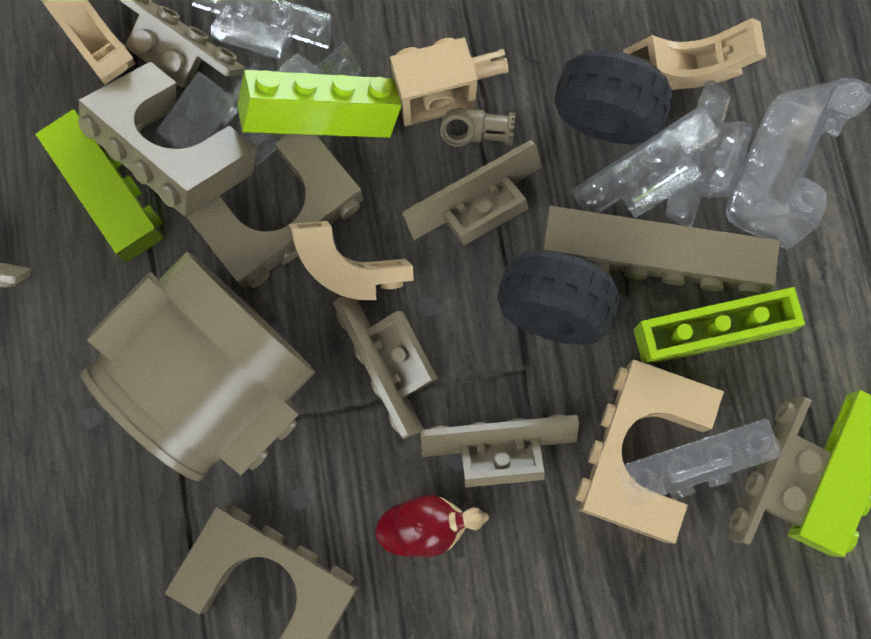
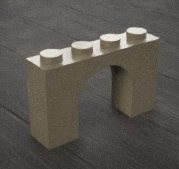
[78,62,256,218]
[187,134,363,290]
[165,505,358,639]

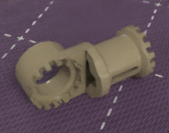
[440,108,516,147]

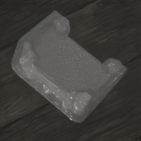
[725,77,871,250]

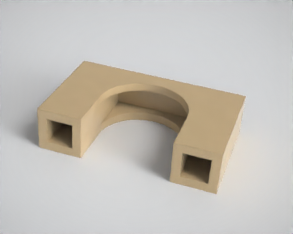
[575,359,724,543]

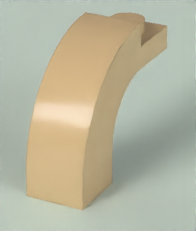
[41,0,135,85]
[623,18,766,90]

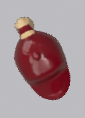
[375,495,489,557]

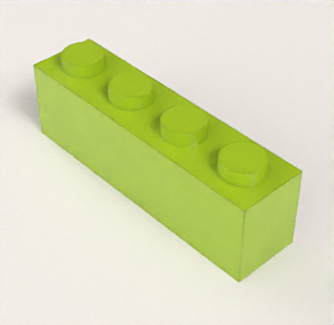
[237,70,402,138]
[35,109,164,263]
[633,287,805,365]
[787,390,871,557]

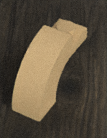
[288,221,414,300]

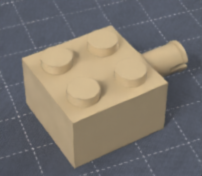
[390,37,509,127]

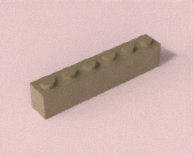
[542,206,780,297]

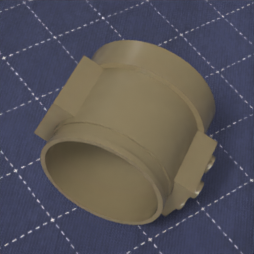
[81,251,316,481]

